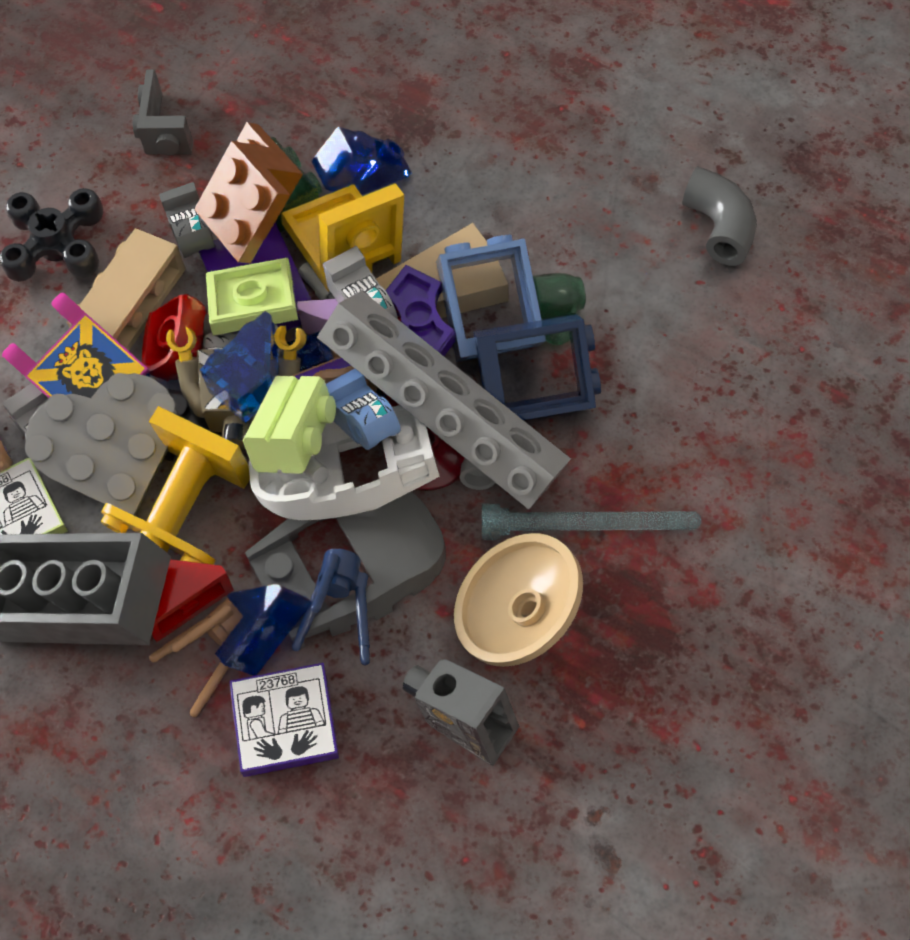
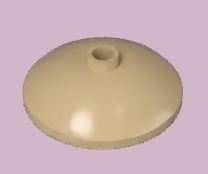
[454,533,583,667]

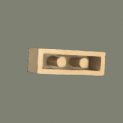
[67,228,186,351]

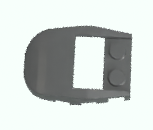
[245,486,446,648]

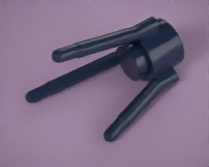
[292,549,370,666]

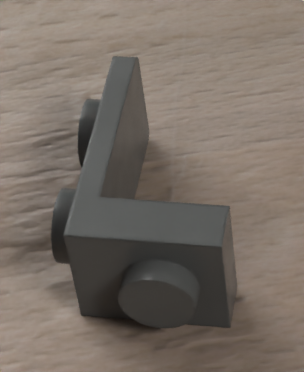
[133,69,193,155]

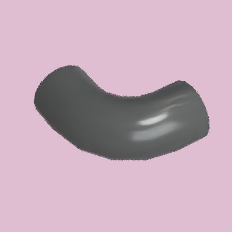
[682,166,757,266]

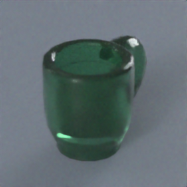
[533,273,586,345]

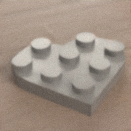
[25,373,177,516]

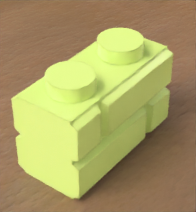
[243,376,336,474]

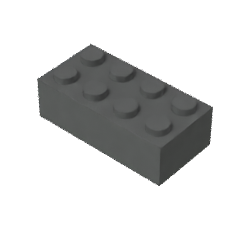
[0,533,171,645]

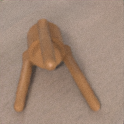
[149,597,254,717]

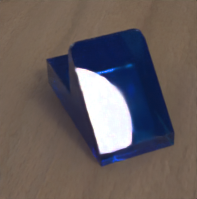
[215,584,312,676]

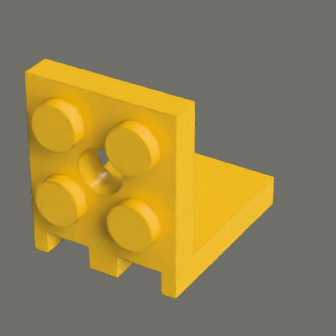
[281,183,404,292]

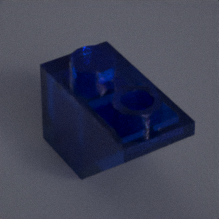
[311,126,412,195]
[200,311,279,423]

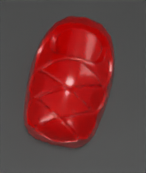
[142,294,208,381]

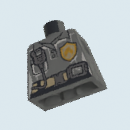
[403,659,520,766]

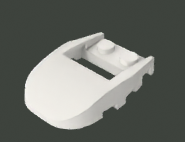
[249,405,440,520]

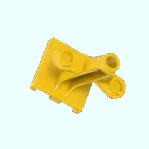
[101,406,250,565]

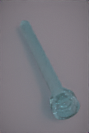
[482,503,702,540]

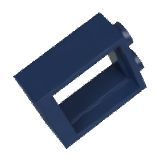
[474,314,601,420]

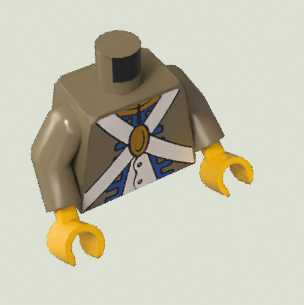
[166,326,306,451]

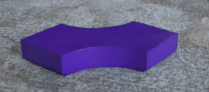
[385,265,456,356]

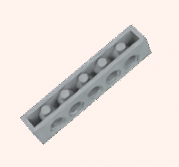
[317,290,571,509]

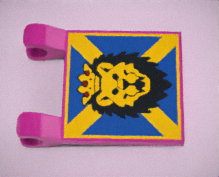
[2,293,150,398]

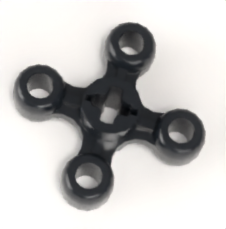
[0,188,104,282]

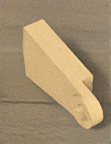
[376,223,509,318]

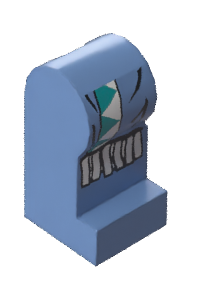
[326,369,401,450]

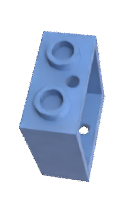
[436,235,546,362]

